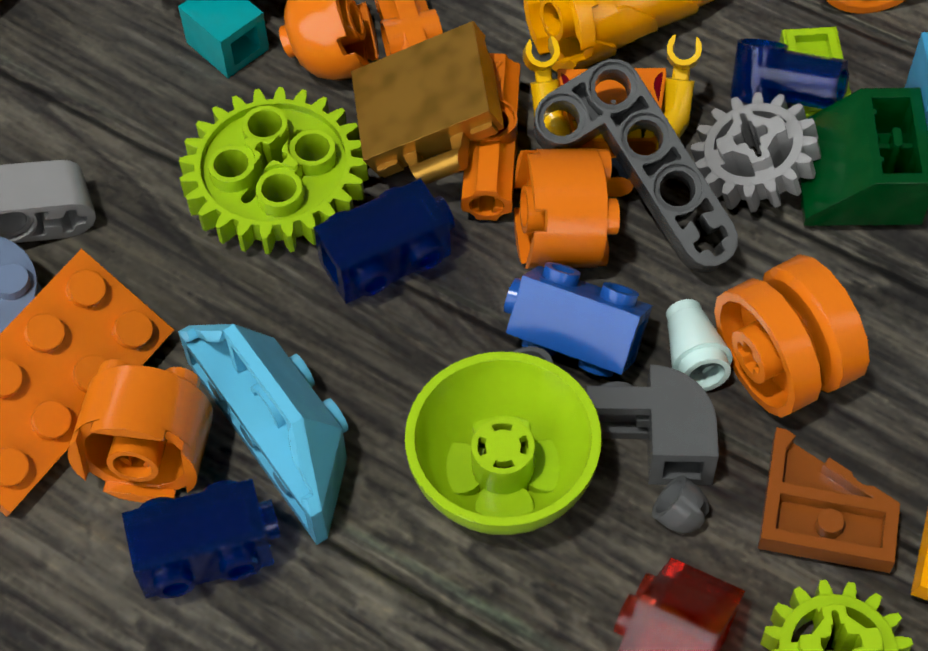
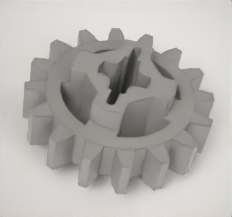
[691,92,821,212]

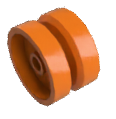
[714,254,870,418]

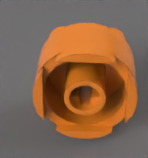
[514,148,620,269]
[68,359,213,503]

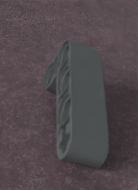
[534,59,738,272]

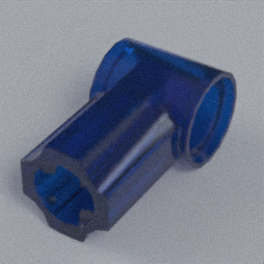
[730,38,849,109]

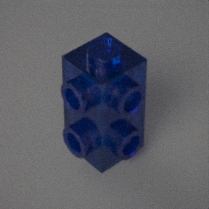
[314,178,455,304]
[122,479,281,599]

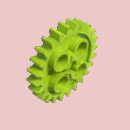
[179,87,369,254]

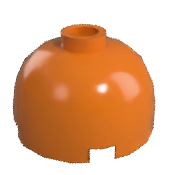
[279,0,379,81]

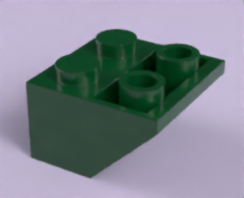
[798,88,928,226]

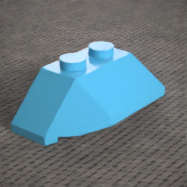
[178,324,349,545]

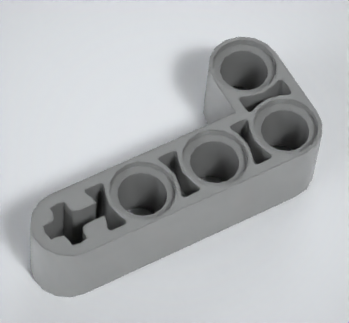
[0,160,96,243]

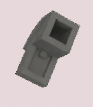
[586,365,719,485]

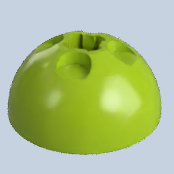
[405,352,601,535]

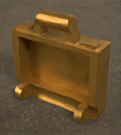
[351,21,504,186]

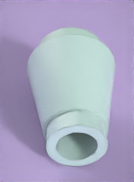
[666,299,733,391]

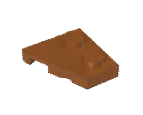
[758,427,900,573]

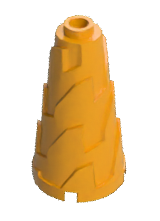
[524,0,714,72]

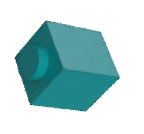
[178,0,270,78]

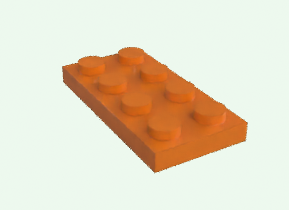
[0,248,174,517]

